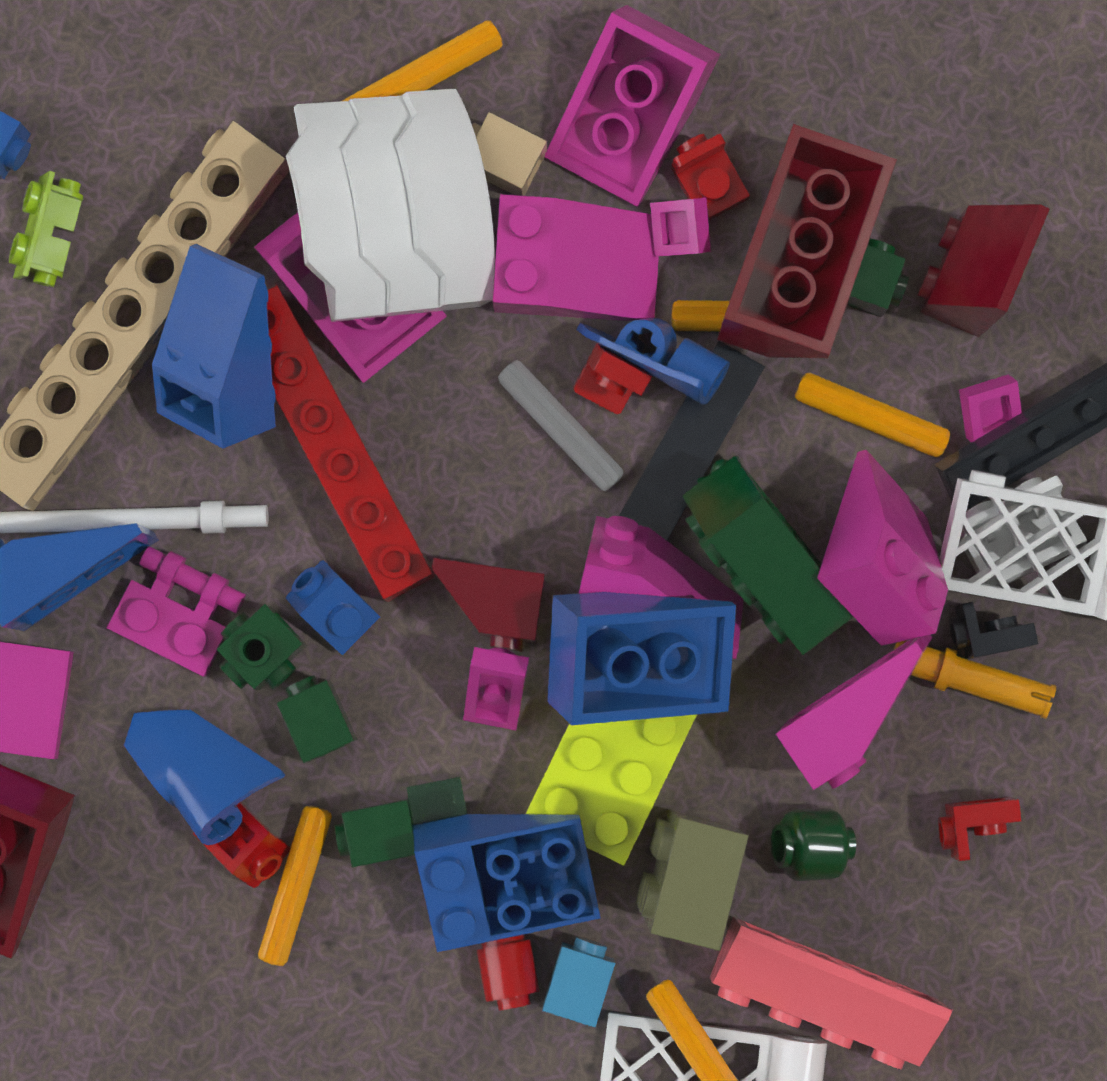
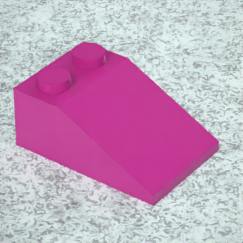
[544,5,721,207]
[493,194,659,321]
[254,212,447,383]
[817,449,948,646]
[579,516,744,659]
[776,635,932,790]

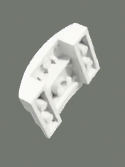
[286,89,495,322]

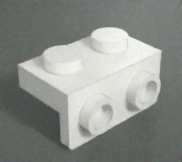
[960,476,1087,585]

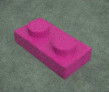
[463,647,529,731]

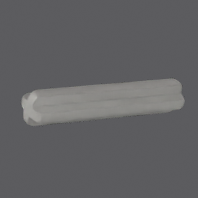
[498,360,623,491]

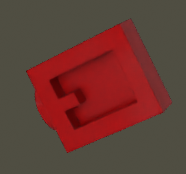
[671,133,750,221]
[573,344,652,414]
[938,796,1022,861]
[192,802,291,888]

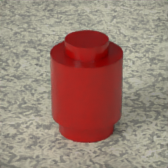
[476,934,540,1011]

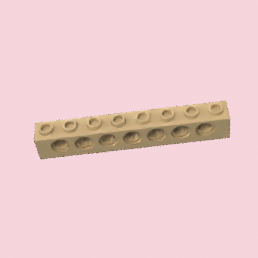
[0,121,290,511]

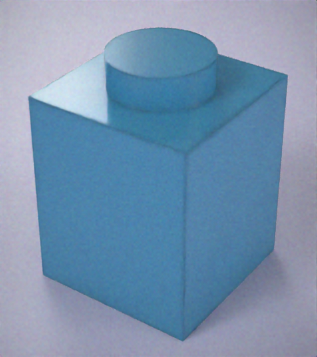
[542,937,615,1028]

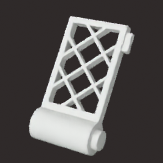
[939,470,1107,620]
[600,1012,827,1081]

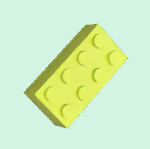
[525,714,697,866]

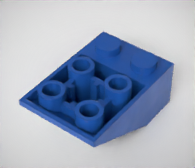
[152,244,276,449]
[413,814,601,952]

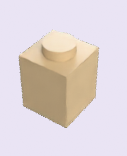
[472,112,547,196]

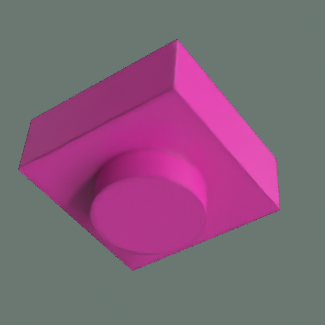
[650,198,711,257]
[959,374,1022,442]

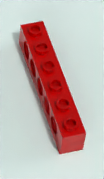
[267,285,435,602]

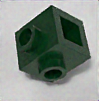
[217,604,308,690]

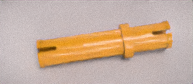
[894,640,1056,719]

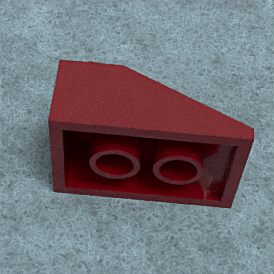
[917,204,1050,337]
[0,764,75,959]

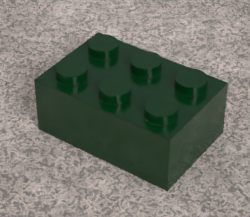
[682,456,853,655]

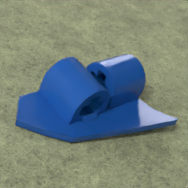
[576,318,730,404]
[124,710,285,845]

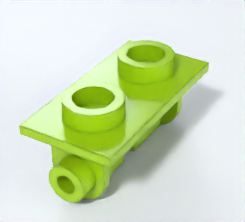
[9,171,84,288]

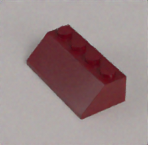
[717,124,897,358]

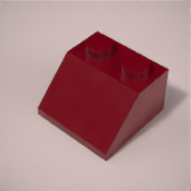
[432,558,545,652]

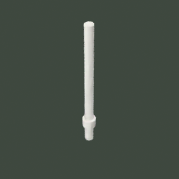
[0,501,269,534]

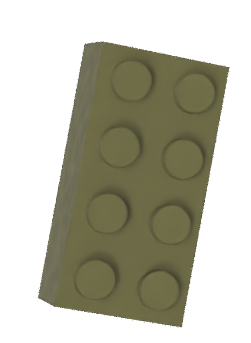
[636,810,749,951]

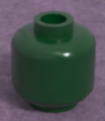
[771,808,856,881]

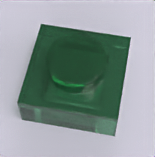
[406,776,468,825]

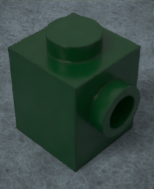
[847,238,909,317]

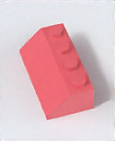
[710,917,953,1070]

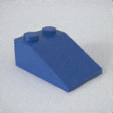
[0,523,159,631]
[547,592,736,726]

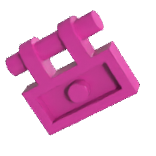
[107,546,246,677]

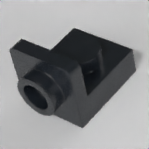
[949,602,1039,659]

